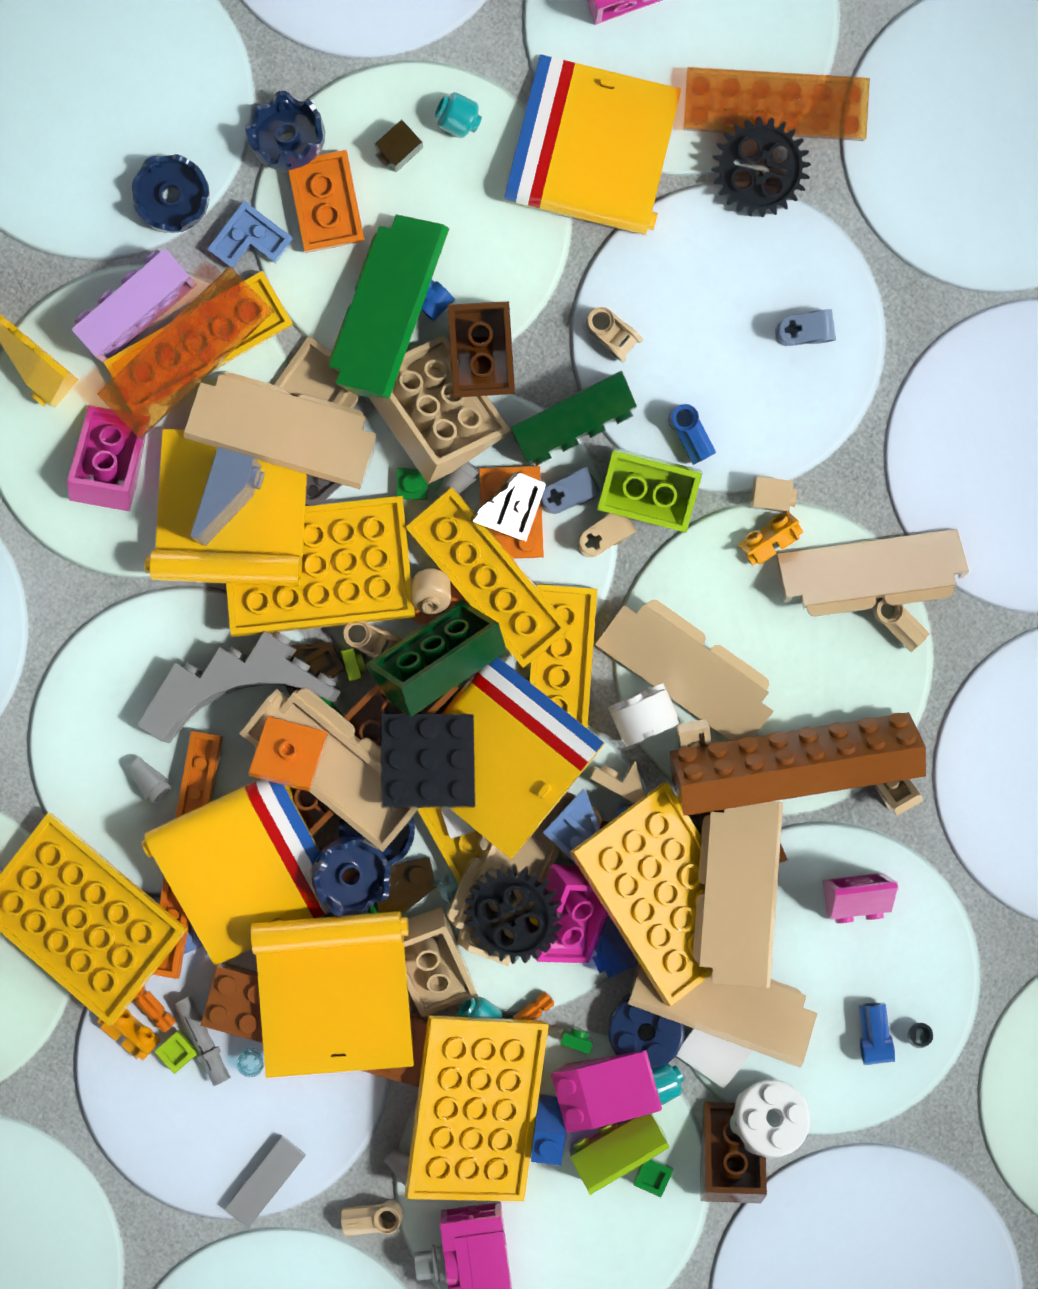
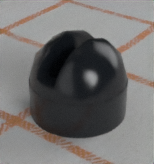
[907,1023,933,1048]

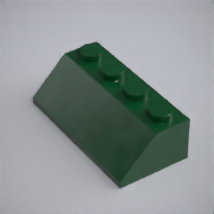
[511,370,637,466]
[366,600,507,717]

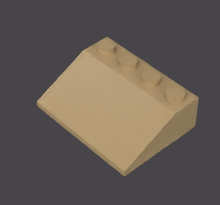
[369,335,511,484]

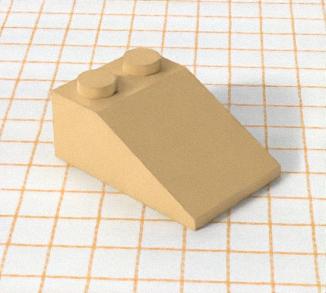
[404,906,478,1018]

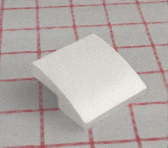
[676,1028,753,1089]

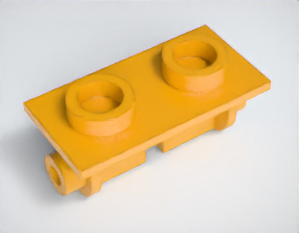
[738,512,804,566]
[97,1009,161,1061]

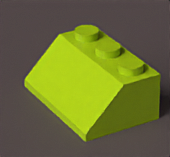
[597,447,703,533]
[569,1113,670,1195]

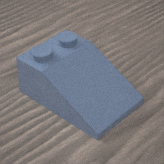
[190,447,265,546]

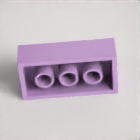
[71,248,197,363]

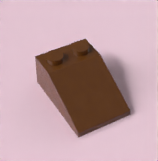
[448,301,515,398]
[700,1102,767,1204]

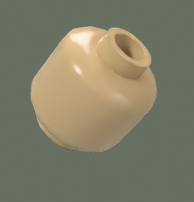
[411,568,451,614]

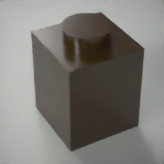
[375,119,423,172]

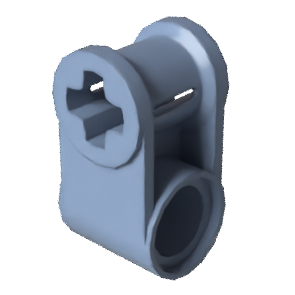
[775,309,836,346]
[541,467,601,514]

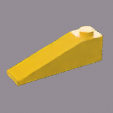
[0,314,79,407]

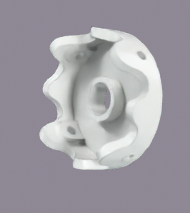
[730,1080,810,1159]

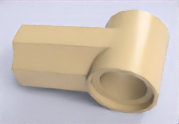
[872,598,930,652]
[341,1200,404,1236]

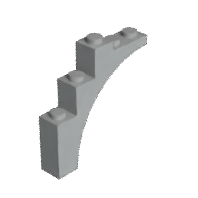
[137,631,341,743]

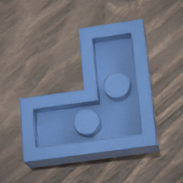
[207,201,294,269]

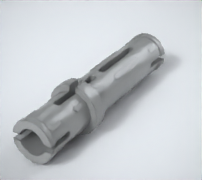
[173,995,231,1086]

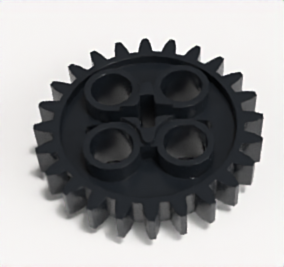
[711,116,811,217]
[464,864,564,964]

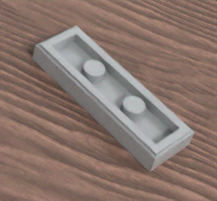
[225,1135,306,1228]

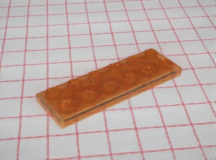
[683,67,870,141]
[97,266,273,439]

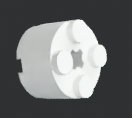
[608,683,680,747]

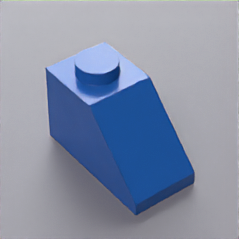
[530,1094,566,1166]

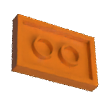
[288,150,365,253]
[479,466,544,559]

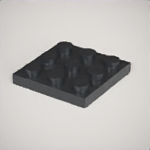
[380,714,475,808]

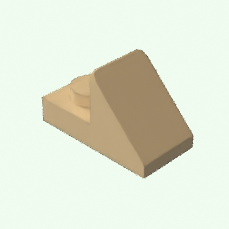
[675,719,711,749]
[589,760,645,803]
[874,779,923,816]

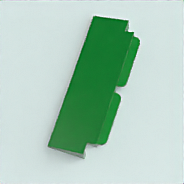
[329,214,450,399]

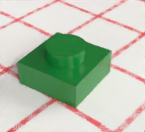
[396,468,428,500]
[559,1026,593,1054]
[633,1158,674,1198]

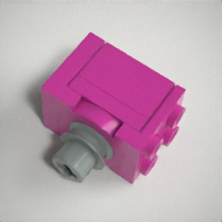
[414,1202,512,1289]

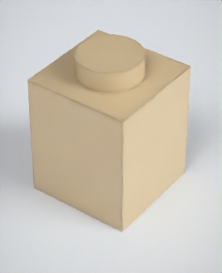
[750,476,797,513]

